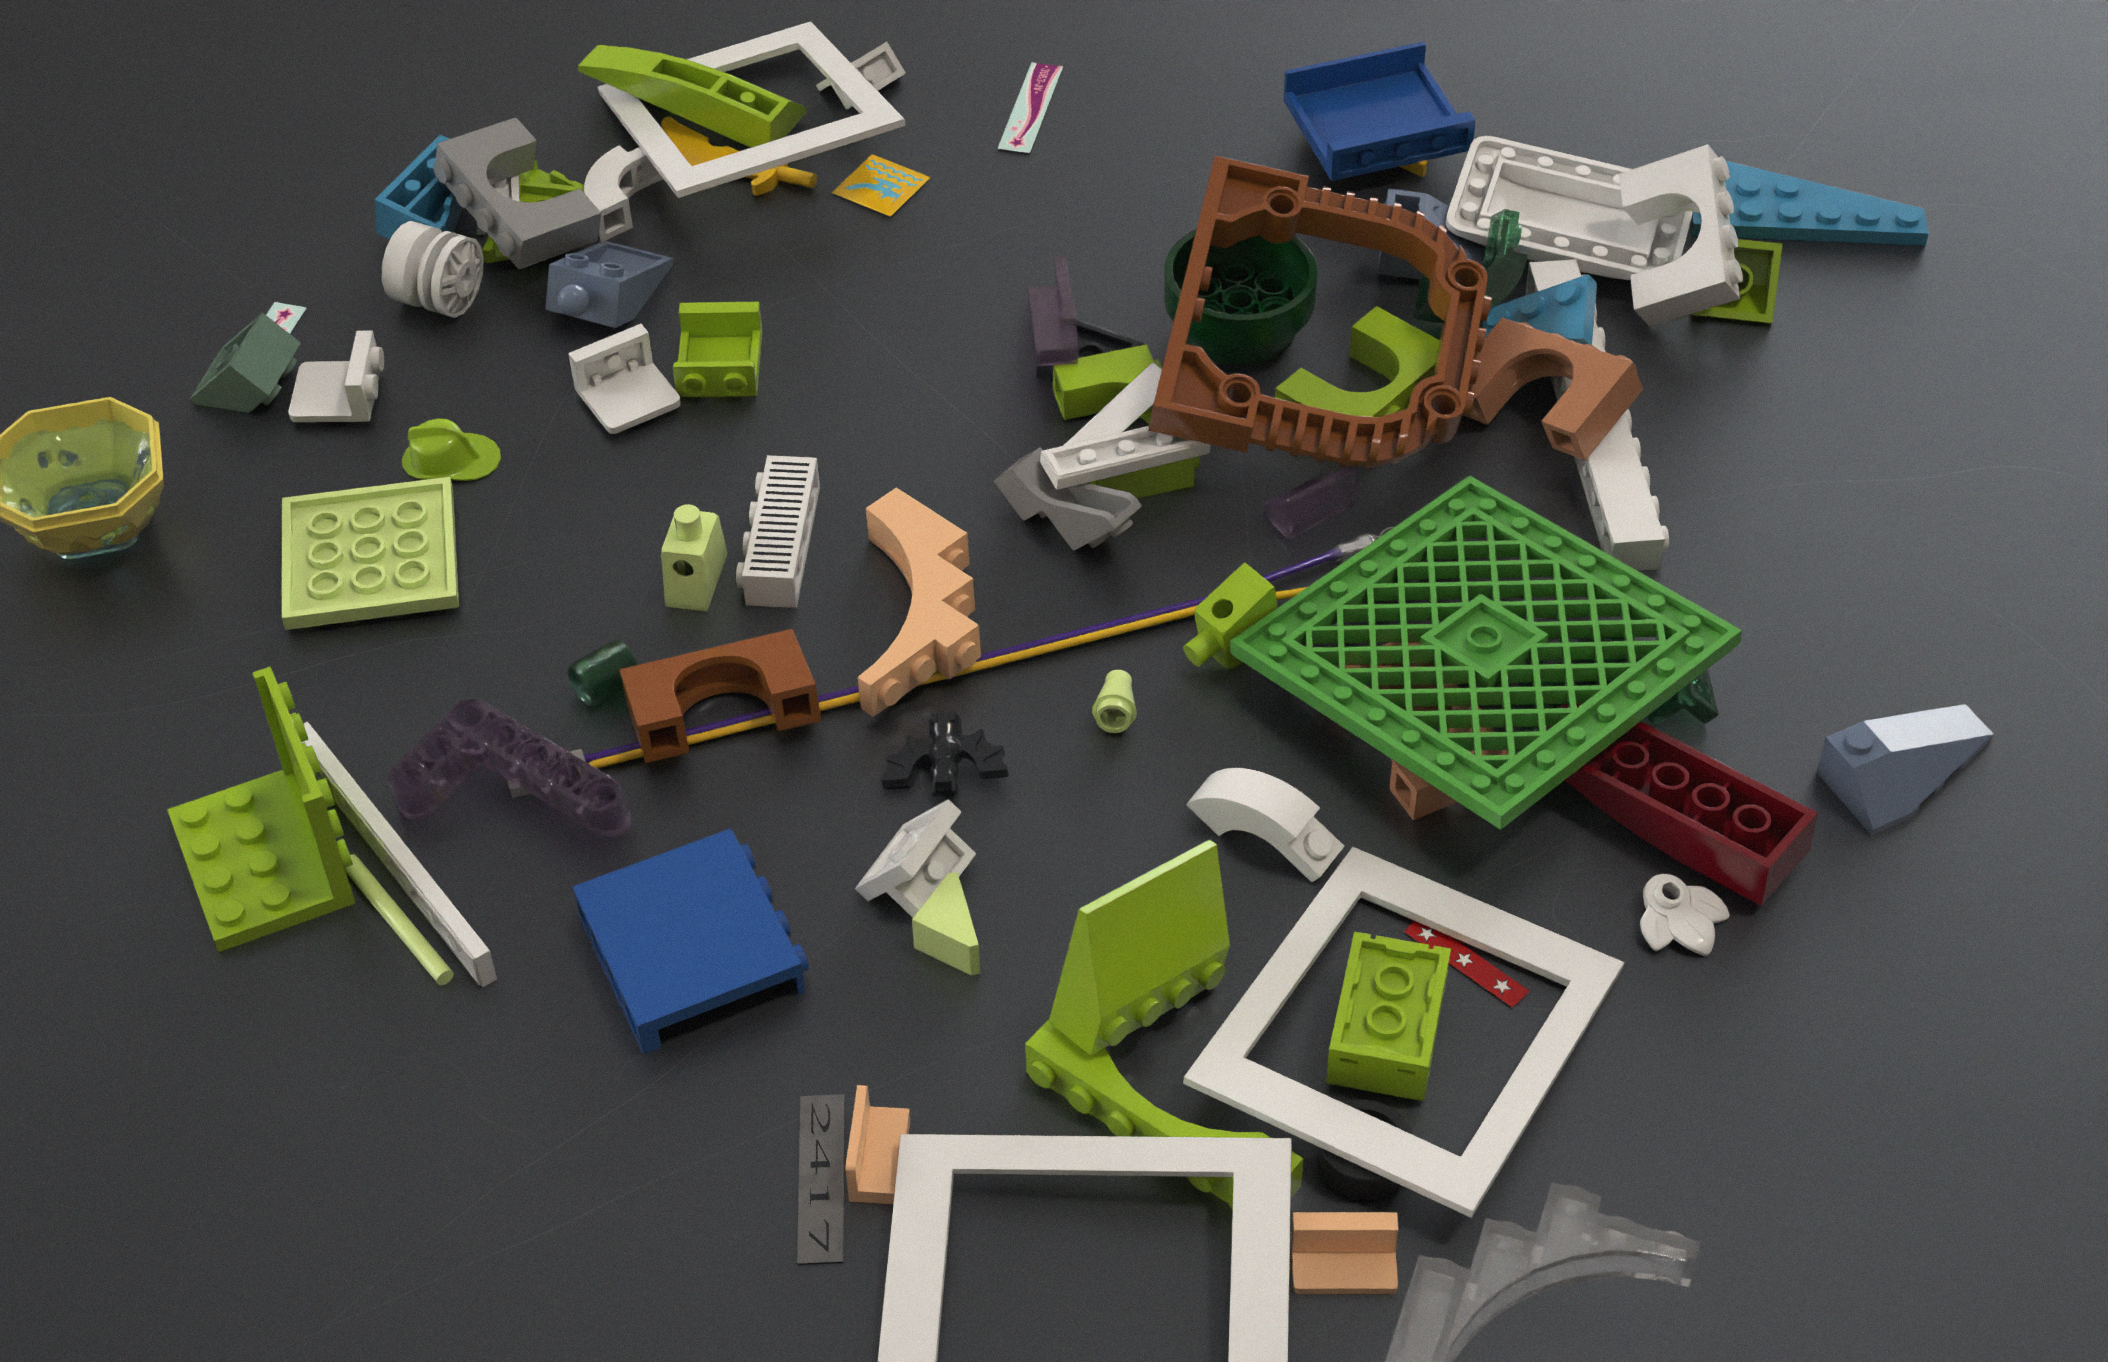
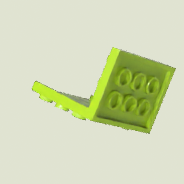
[167,666,355,953]

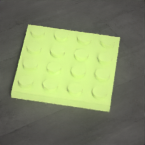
[282,477,459,630]

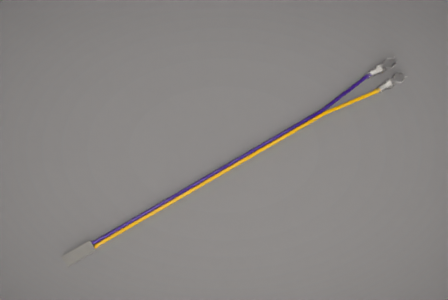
[504,527,1417,798]

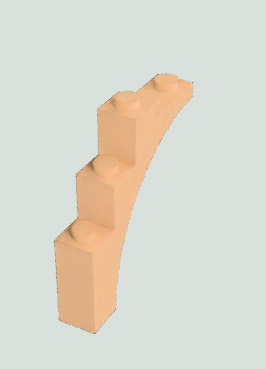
[858,488,981,717]

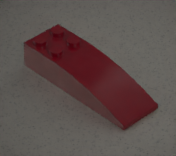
[1536,703,1818,906]

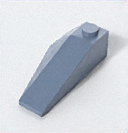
[1816,704,1994,835]

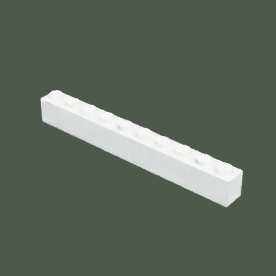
[1525,259,1669,571]

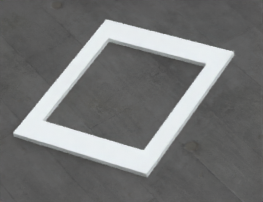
[597,22,906,198]
[1183,847,1624,1218]
[878,1134,1292,1362]

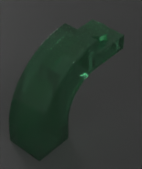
[1413,209,1528,323]

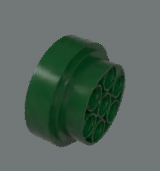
[1164,229,1318,365]

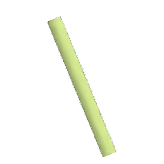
[345,854,454,985]

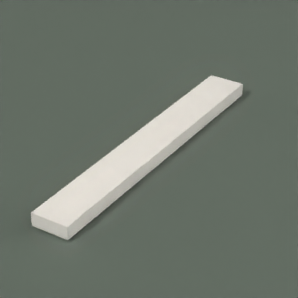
[301,721,497,987]

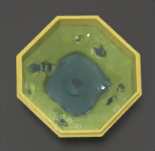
[0,397,164,559]

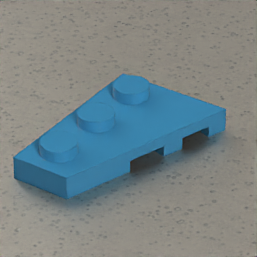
[1483,274,1597,345]

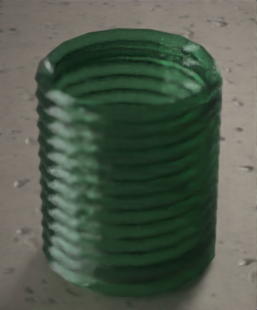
[567,639,638,707]

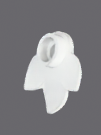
[1640,874,1730,956]

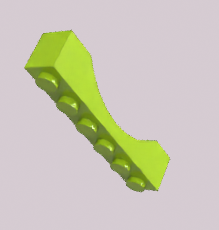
[1025,1019,1303,1210]

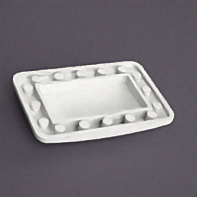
[1446,136,1693,281]

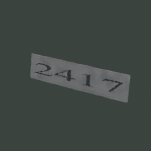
[797,1094,845,1264]

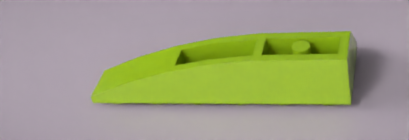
[578,45,807,148]

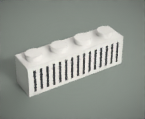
[736,455,820,608]

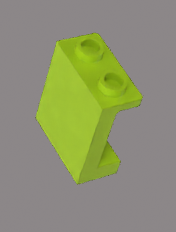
[673,302,763,397]

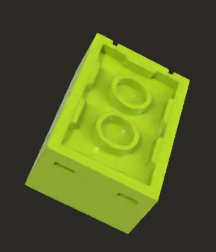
[1326,932,1451,1101]

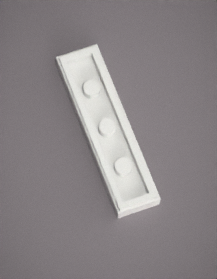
[1040,426,1211,490]

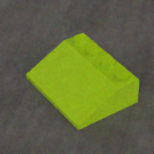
[1048,839,1230,1056]

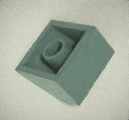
[189,312,301,413]

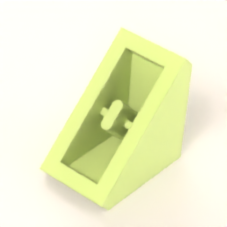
[912,871,980,975]

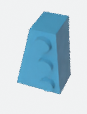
[374,134,463,239]

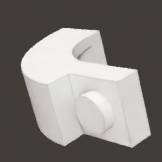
[584,145,663,243]
[1186,768,1344,882]

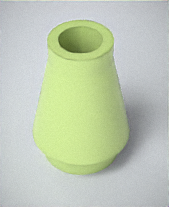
[1092,670,1137,733]

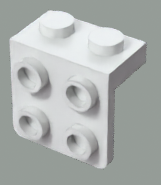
[568,324,681,434]
[288,331,384,423]

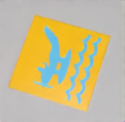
[832,154,931,217]

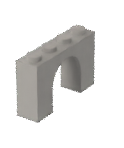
[433,117,601,269]

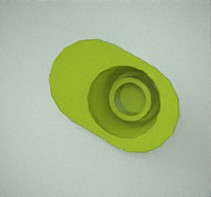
[402,418,501,481]

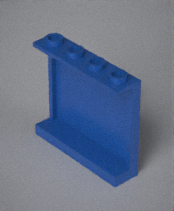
[1283,42,1476,181]
[572,828,809,1055]

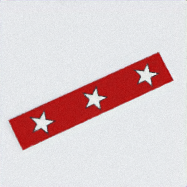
[1403,921,1530,1008]

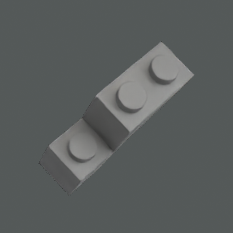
[993,447,1142,551]

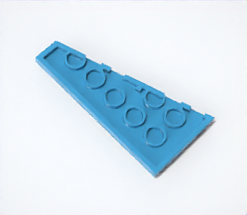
[1690,161,1929,246]

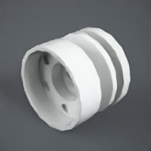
[381,221,484,318]

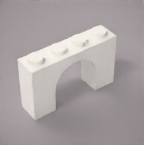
[1619,144,1743,327]

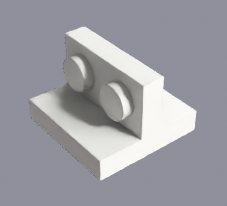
[855,799,976,917]

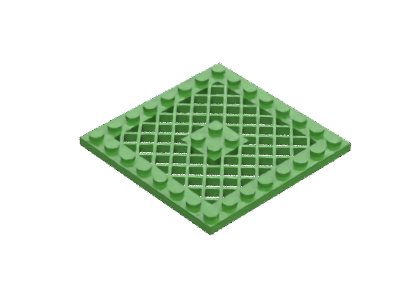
[1230,475,1742,830]

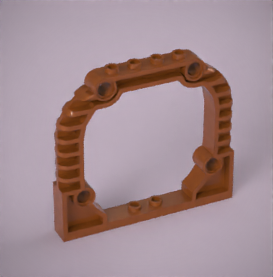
[1148,155,1492,469]

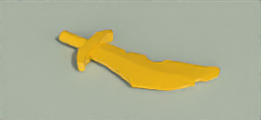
[661,117,817,196]

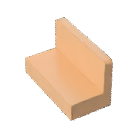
[845,1085,911,1204]
[1291,1212,1399,1294]

